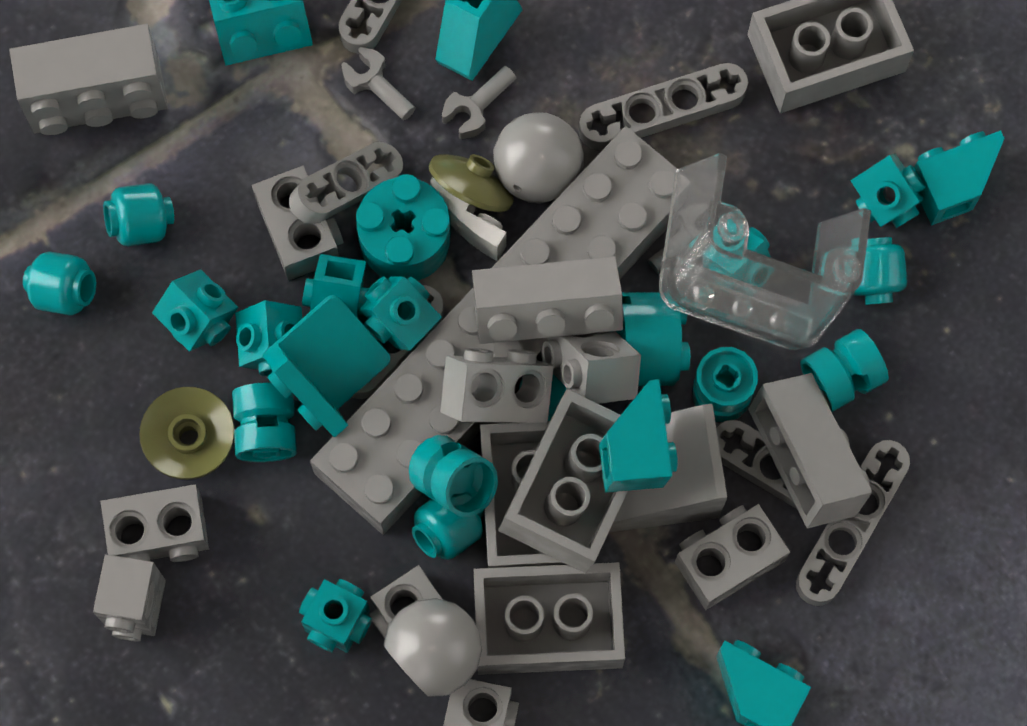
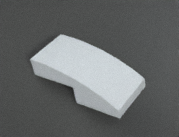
[430,177,506,261]

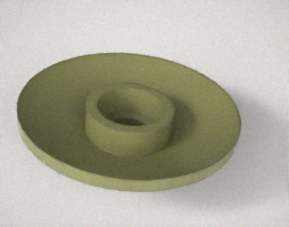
[429,154,514,212]
[139,387,235,480]

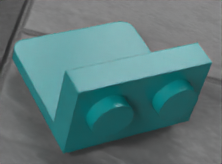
[209,0,313,66]
[262,295,391,438]

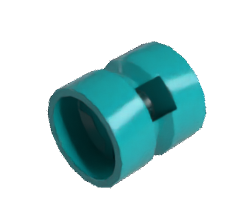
[800,329,889,412]
[692,347,758,422]
[232,382,297,462]
[409,435,498,517]

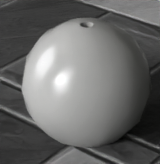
[493,112,584,204]
[384,598,482,697]

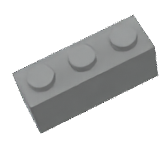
[472,256,623,344]
[748,373,872,528]

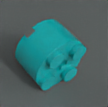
[356,174,451,281]
[616,292,691,387]

